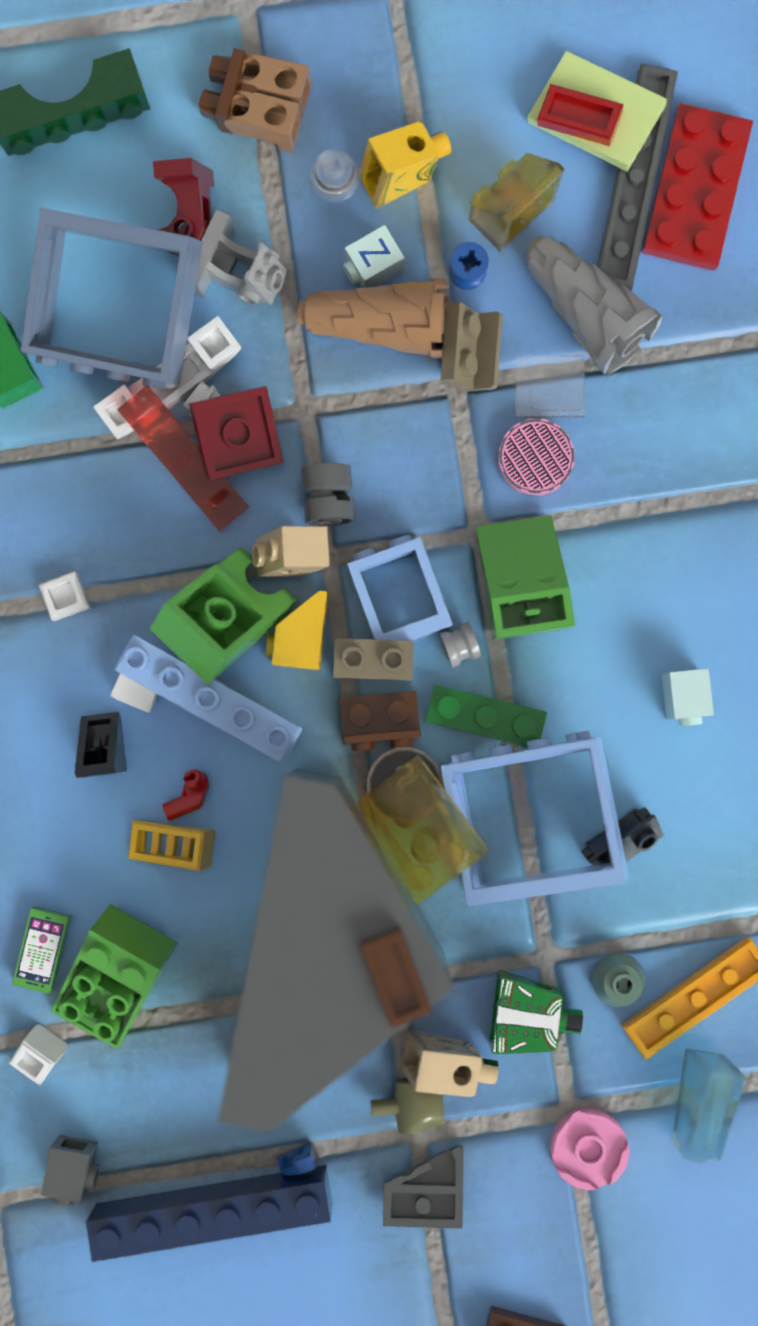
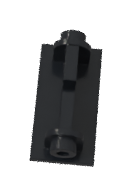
[581,807,664,866]

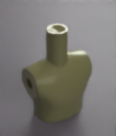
[370,1078,444,1134]

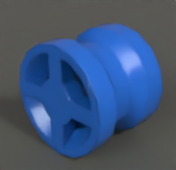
[449,242,489,290]

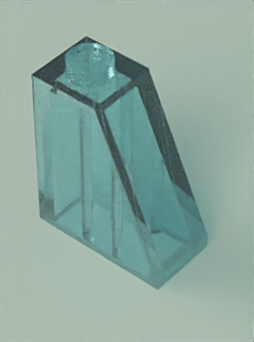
[672,1048,745,1163]

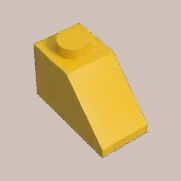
[266,591,328,671]

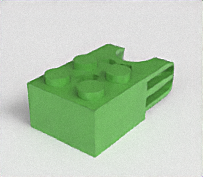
[150,547,298,684]

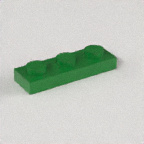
[425,684,547,747]

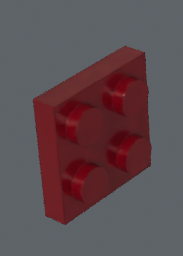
[189,386,284,481]

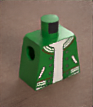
[489,970,583,1054]

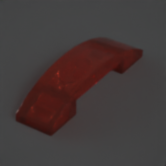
[117,385,249,531]

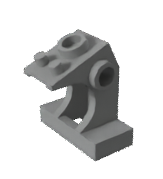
[195,209,287,306]

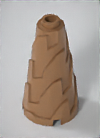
[298,278,450,359]

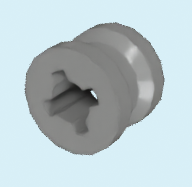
[439,622,481,668]

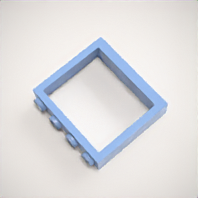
[440,730,629,906]

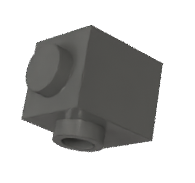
[41,1135,100,1205]

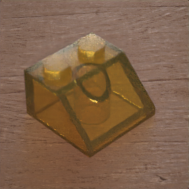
[469,153,565,252]

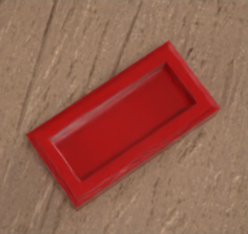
[537,84,624,146]

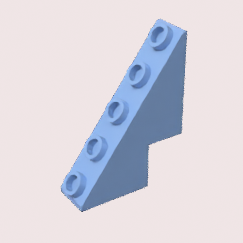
[114,634,303,764]

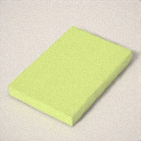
[528,51,667,172]

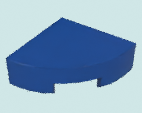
[276,1143,317,1176]

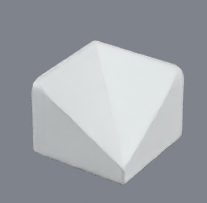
[110,673,158,713]

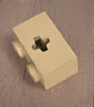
[252,526,330,577]

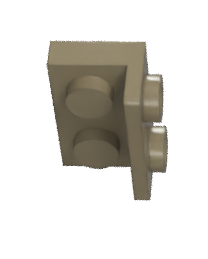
[440,302,503,392]
[333,638,414,680]

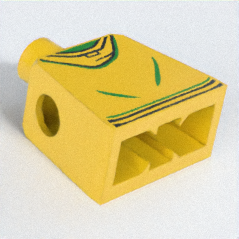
[358,122,451,209]

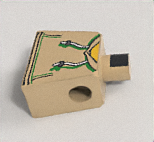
[401,1030,499,1097]

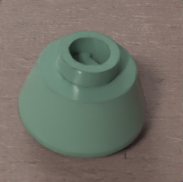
[592,953,646,1007]

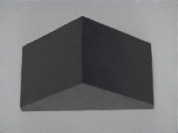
[74,712,127,778]

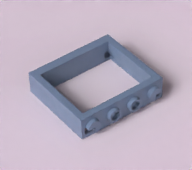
[21,207,203,390]

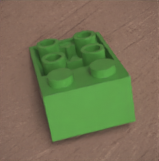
[475,515,575,640]
[51,904,177,1050]

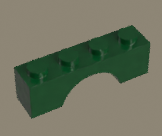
[0,48,151,156]

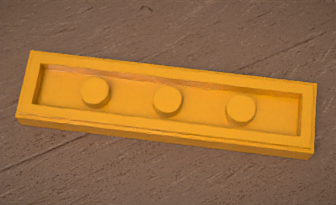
[621,936,758,1060]

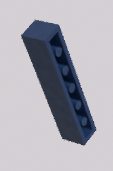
[86,1165,333,1262]

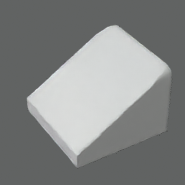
[9,1024,68,1085]

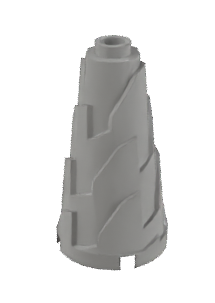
[525,236,662,375]

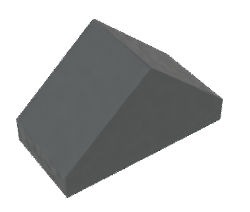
[218,769,453,1132]

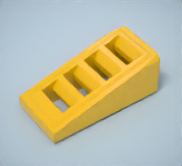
[128,820,215,871]

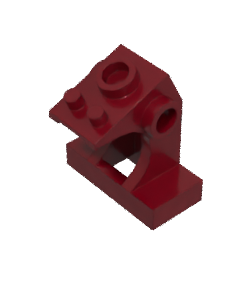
[153,158,214,256]

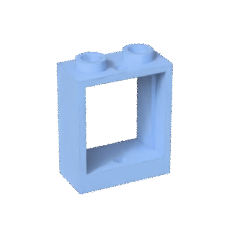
[347,535,453,642]

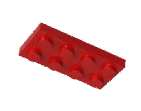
[642,103,753,271]

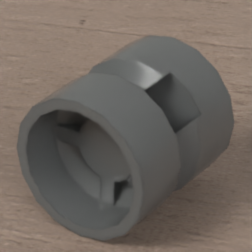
[301,463,355,526]

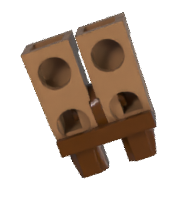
[199,48,312,153]

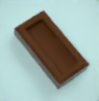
[359,927,432,1028]

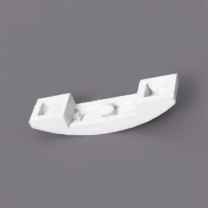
[93,316,242,440]

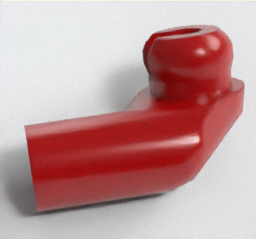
[162,769,209,821]

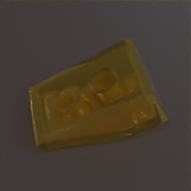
[357,755,490,905]

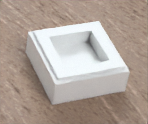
[38,571,91,621]

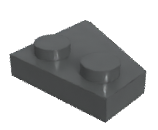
[383,1145,463,1229]

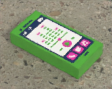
[12,906,72,994]

